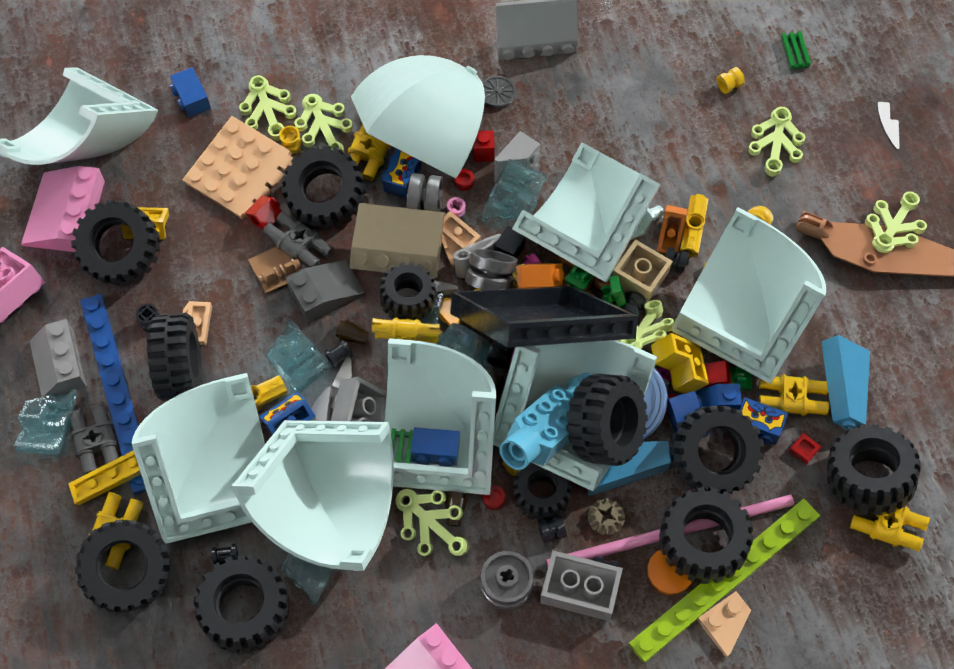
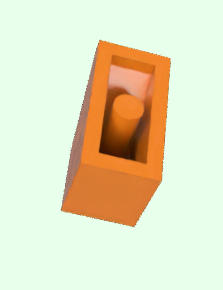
[657,205,687,253]
[517,263,564,288]

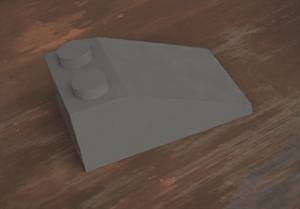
[286,260,366,323]

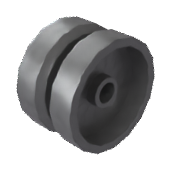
[406,173,443,212]
[465,249,517,290]
[481,551,534,611]

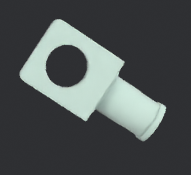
[630,205,664,240]

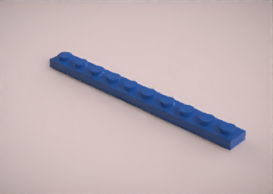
[80,294,147,496]

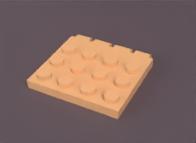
[182,116,293,219]

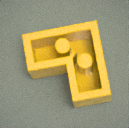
[651,333,709,394]

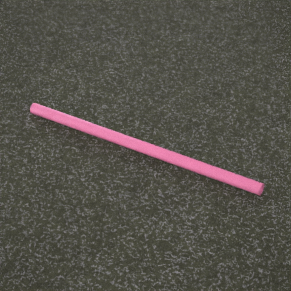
[546,494,794,568]

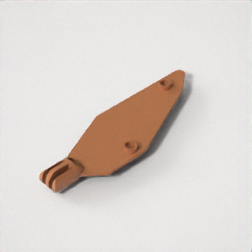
[795,211,954,277]

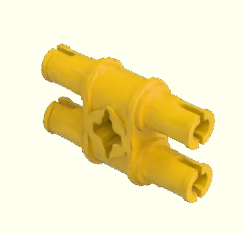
[347,123,391,181]
[372,317,442,344]
[758,374,829,416]
[89,492,144,570]
[850,506,930,552]

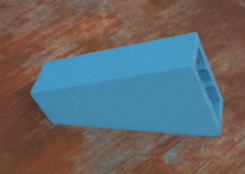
[822,335,870,430]
[587,441,674,495]

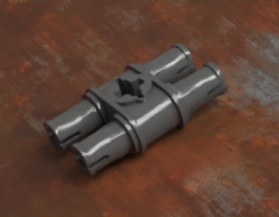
[263,211,334,268]
[69,404,118,475]

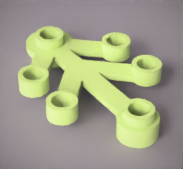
[239,75,297,141]
[294,94,353,154]
[748,107,805,177]
[865,192,927,253]
[617,300,674,349]
[396,489,469,556]

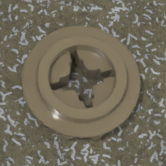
[588,498,625,535]

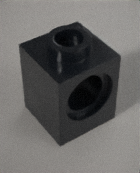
[494,226,526,259]

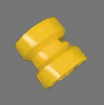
[717,67,745,94]
[279,126,302,154]

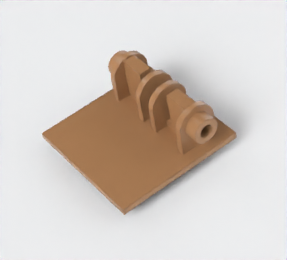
[248,246,302,294]

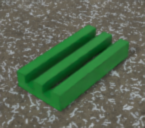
[781,31,811,70]
[391,428,414,464]

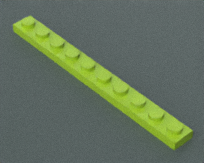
[628,499,820,664]

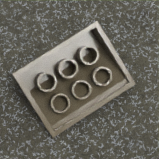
[349,203,445,278]

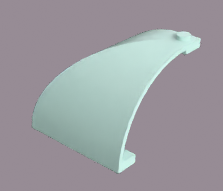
[351,55,485,178]
[0,68,158,165]
[512,143,661,282]
[671,207,826,384]
[384,338,496,495]
[493,340,657,491]
[132,373,265,544]
[232,420,394,571]

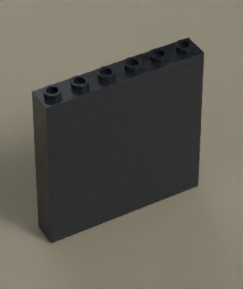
[450,286,638,348]

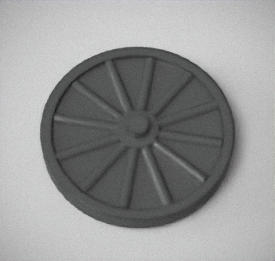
[482,76,515,108]

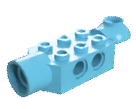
[499,373,592,470]

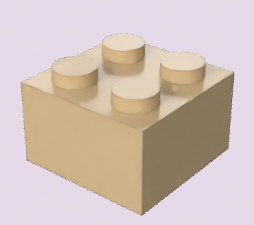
[611,239,673,303]

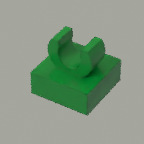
[565,265,595,291]
[601,275,627,307]
[729,366,752,391]

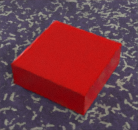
[788,433,822,465]

